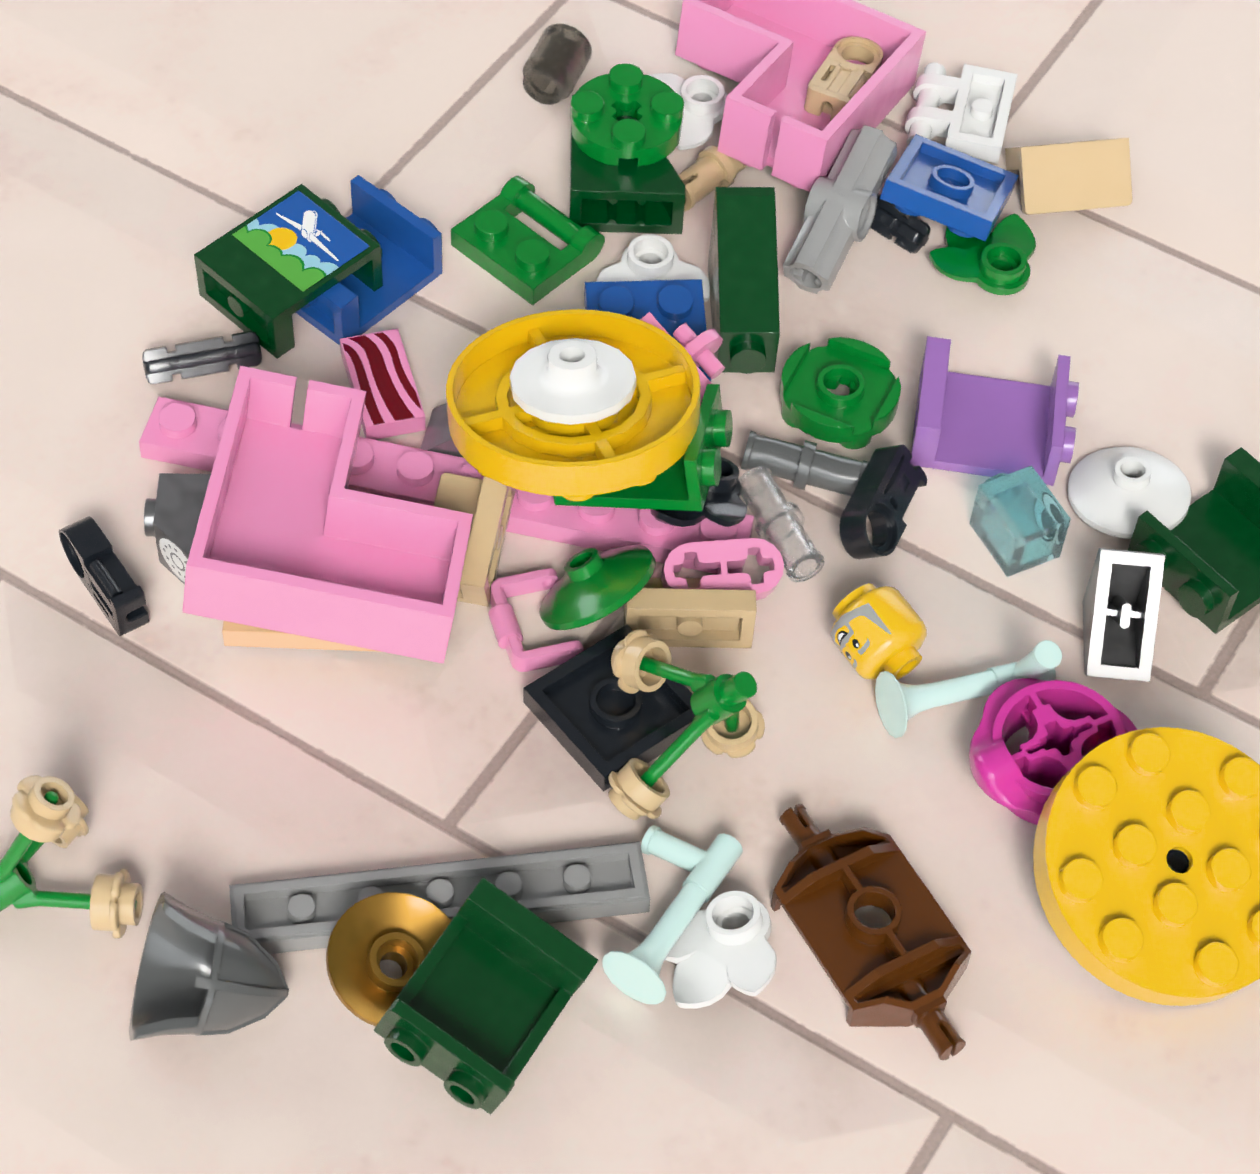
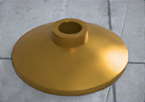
[326,892,451,1026]

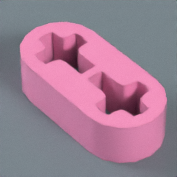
[661,538,784,600]

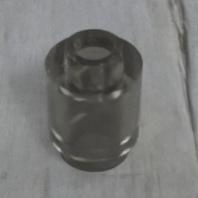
[523,24,592,105]

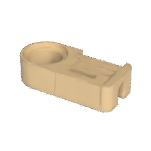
[804,36,883,120]

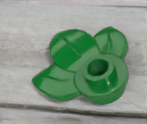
[929,214,1036,295]

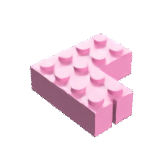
[675,0,926,192]
[183,366,473,664]

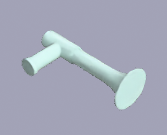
[875,640,1062,738]
[602,825,743,1004]

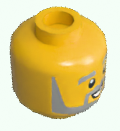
[831,583,927,680]

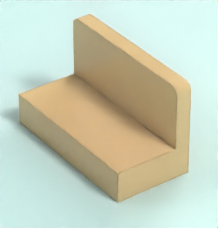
[1005,138,1132,215]
[434,473,516,607]
[624,578,757,648]

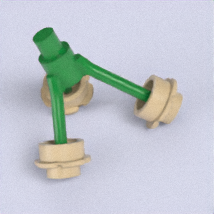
[608,629,765,820]
[0,775,143,939]

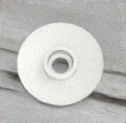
[1067,447,1191,539]

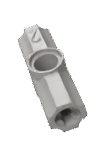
[783,125,897,294]

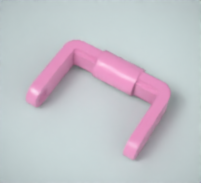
[488,568,584,672]

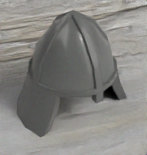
[129,892,289,1041]

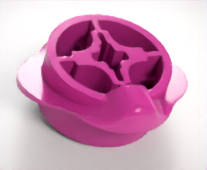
[969,678,1137,825]

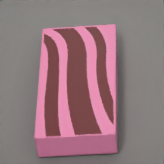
[340,328,426,440]

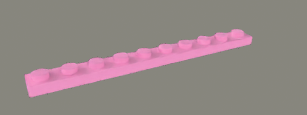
[139,397,754,574]

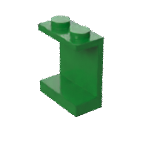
[553,384,733,511]

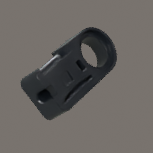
[839,444,927,560]
[59,516,149,636]

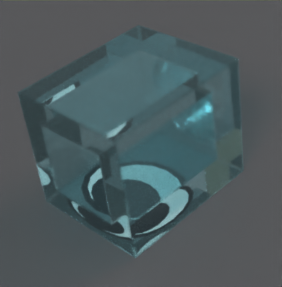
[969,465,1071,577]

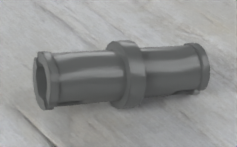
[741,431,869,496]

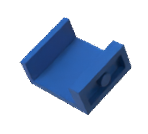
[295,175,442,345]

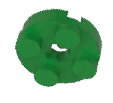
[570,63,684,166]
[779,337,901,450]

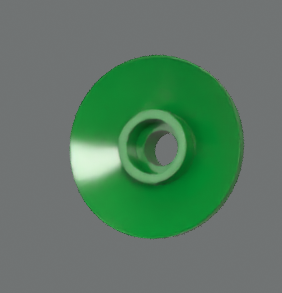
[539,545,656,630]

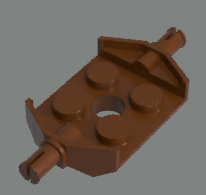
[771,804,972,1061]

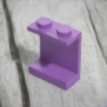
[910,336,1079,486]

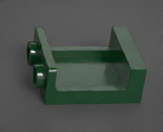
[373,877,598,1115]

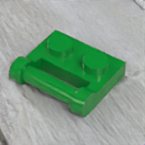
[451,176,605,305]

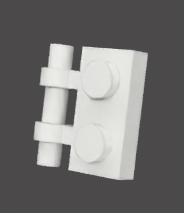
[905,63,1018,164]

